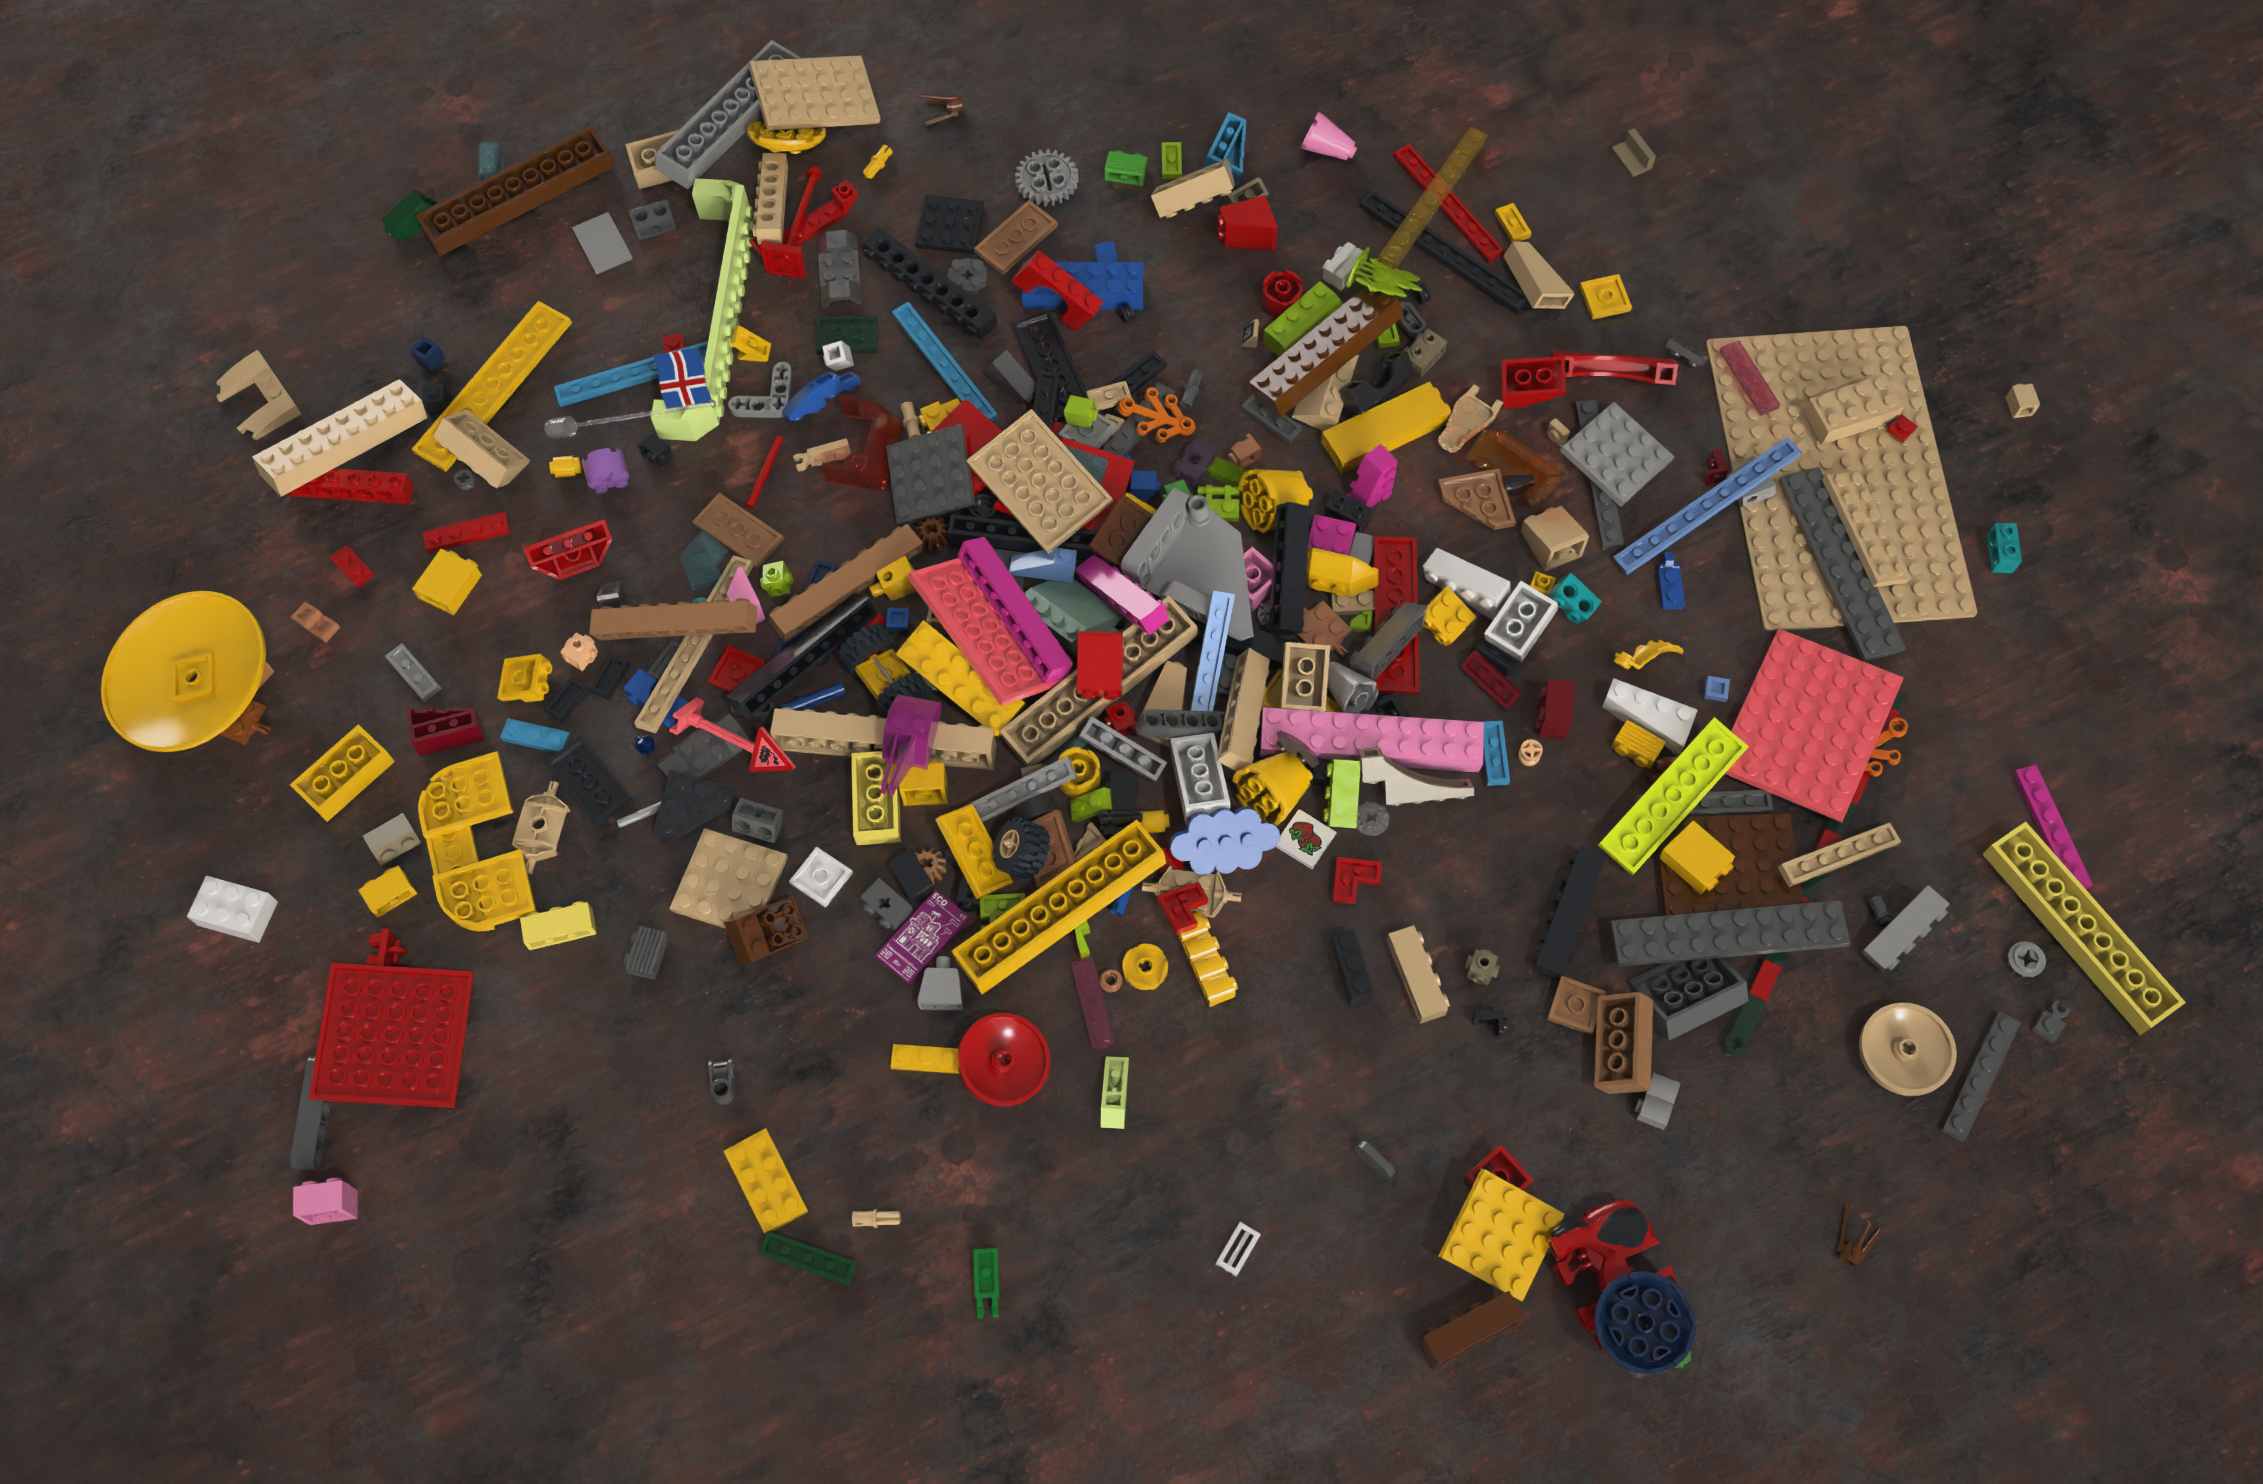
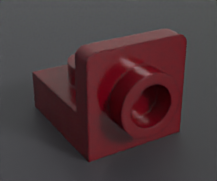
[1703,449,1729,484]

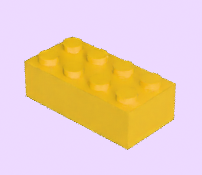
[290,724,395,822]

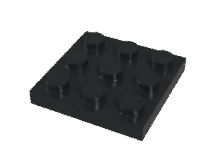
[916,195,984,254]

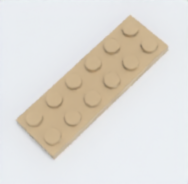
[1822,471,1912,587]

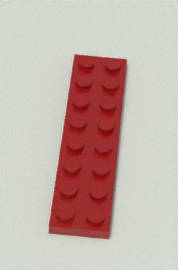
[1373,536,1420,695]

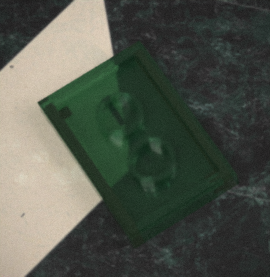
[816,315,878,355]

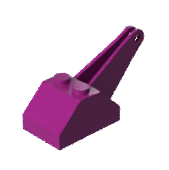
[881,694,942,795]

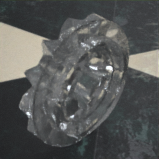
[1356,801,1389,836]

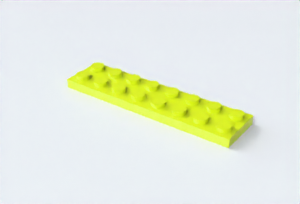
[1598,717,1748,875]

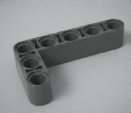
[1135,709,1236,779]

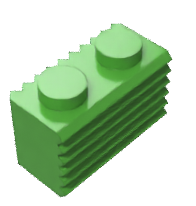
[1104,150,1148,186]

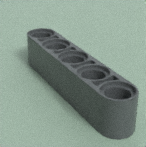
[290,1056,331,1170]

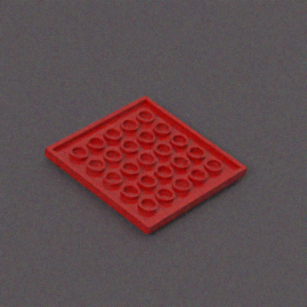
[309,963,474,1108]

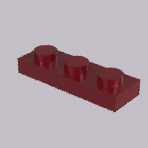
[1460,650,1523,710]

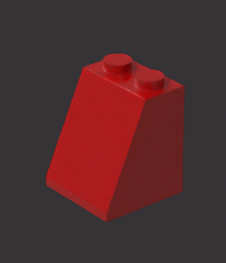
[1216,195,1278,252]
[1077,631,1125,700]

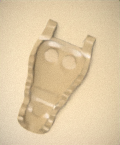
[1438,384,1504,453]

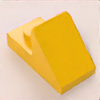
[730,325,771,362]

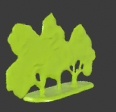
[1347,247,1422,298]

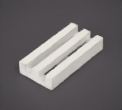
[1216,1222,1261,1277]

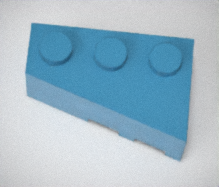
[1203,112,1246,185]

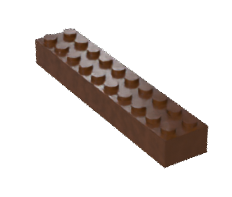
[415,126,614,256]

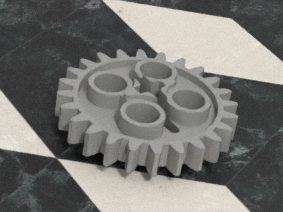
[1015,149,1079,207]

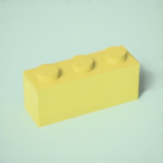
[520,901,597,950]

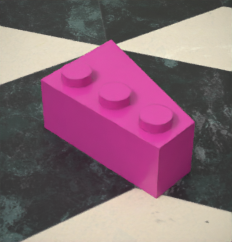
[1346,444,1398,508]

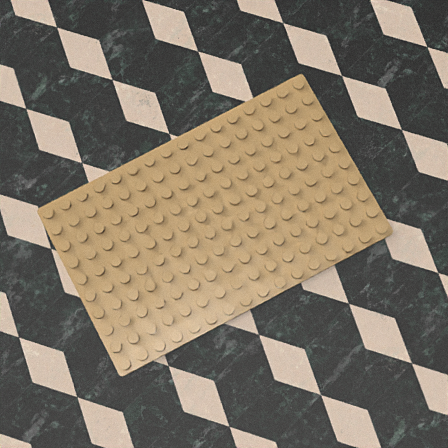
[1706,326,1977,632]

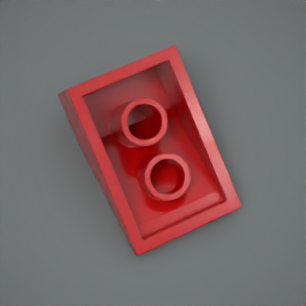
[1502,356,1566,408]

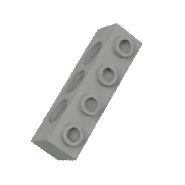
[1079,716,1167,783]

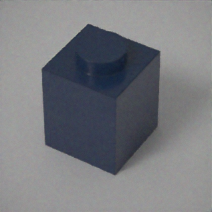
[410,336,446,373]

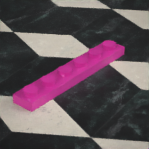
[2013,765,2093,889]

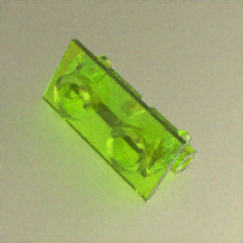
[1208,456,1250,487]

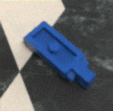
[1657,552,1685,610]

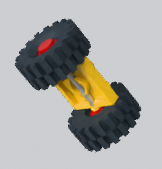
[839,623,933,719]

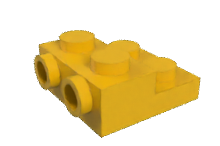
[918,398,961,433]
[1424,586,1476,647]
[497,654,552,702]

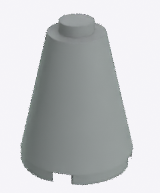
[1327,661,1379,714]

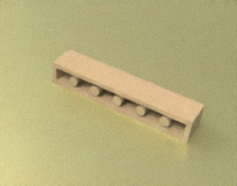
[1217,648,1270,772]

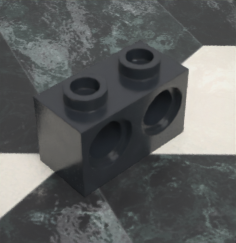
[1324,490,1373,534]

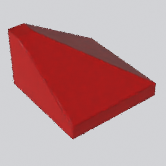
[1160,848,1184,874]

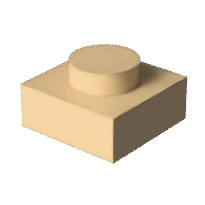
[1547,418,1570,447]

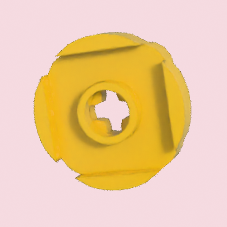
[1122,944,1168,990]

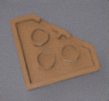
[1438,468,1516,530]

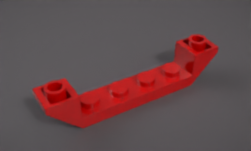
[749,180,859,256]

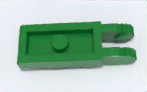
[973,1248,1000,1319]

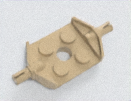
[512,781,570,874]
[1142,866,1242,918]

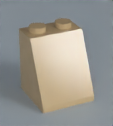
[1521,506,1589,572]

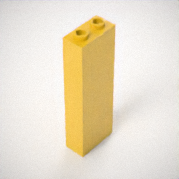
[1321,382,1451,474]

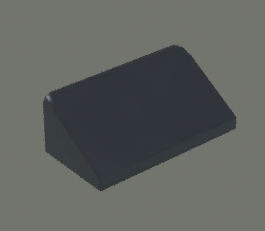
[1467,638,1517,677]

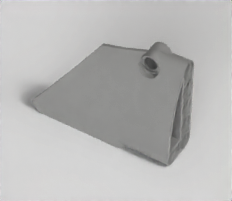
[1121,488,1254,641]

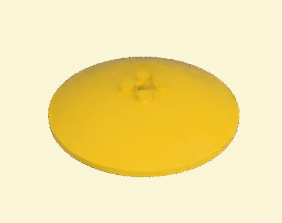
[101,591,266,752]

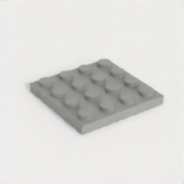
[1560,402,1675,507]

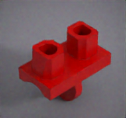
[366,928,407,966]

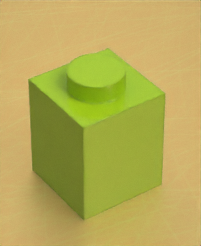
[1064,395,1098,429]

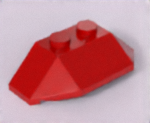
[523,519,612,580]

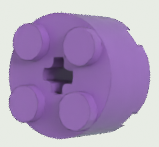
[582,448,629,494]

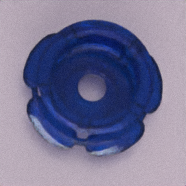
[634,735,656,755]

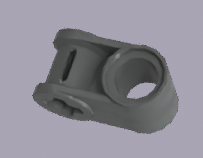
[708,1058,735,1105]

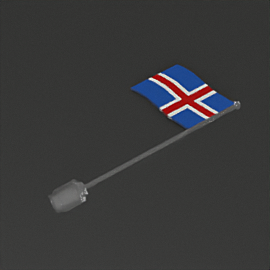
[545,348,716,439]

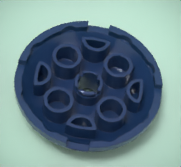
[1594,1271,1696,1375]

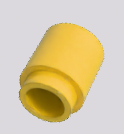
[549,455,581,478]
[1139,810,1169,833]

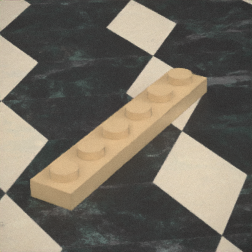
[1778,823,1901,887]

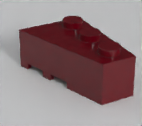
[407,708,485,757]

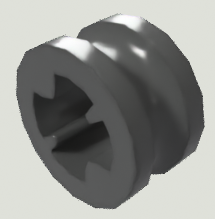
[454,470,476,491]

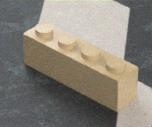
[1387,925,1449,1024]

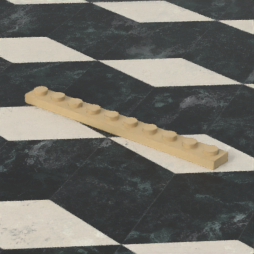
[634,555,754,733]

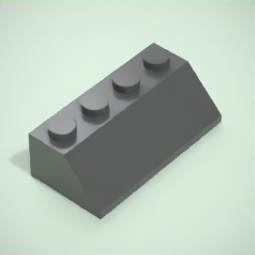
[1349,602,1428,681]

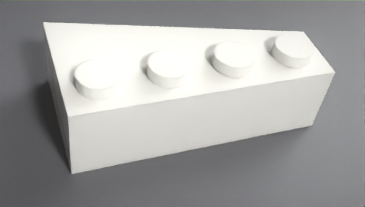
[1423,548,1511,620]
[1602,679,1697,756]

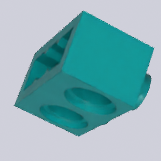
[1987,523,2022,573]
[1547,573,1602,625]

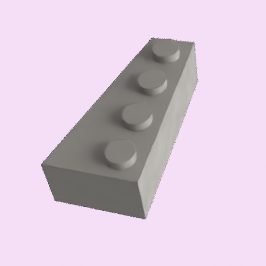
[1862,885,1950,972]

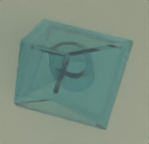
[680,531,728,590]

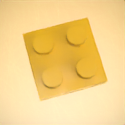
[1579,274,1632,320]

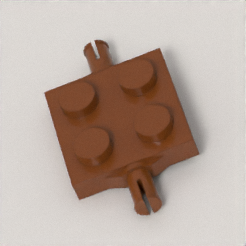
[219,700,271,745]

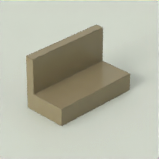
[1611,128,1656,177]

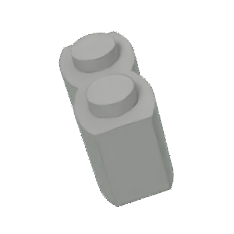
[1634,1072,1681,1130]

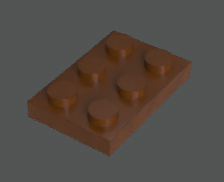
[1088,494,1153,571]

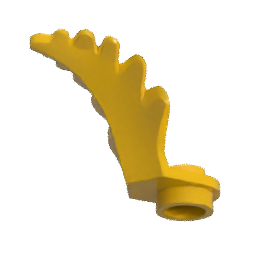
[1613,640,1684,670]

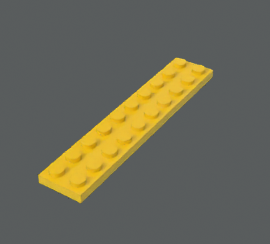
[412,301,572,472]

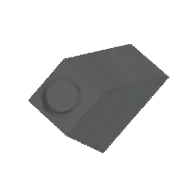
[983,350,1037,405]

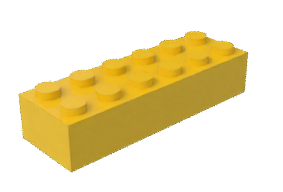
[896,620,1026,738]

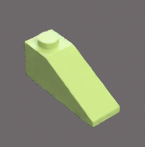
[1101,1056,1129,1129]

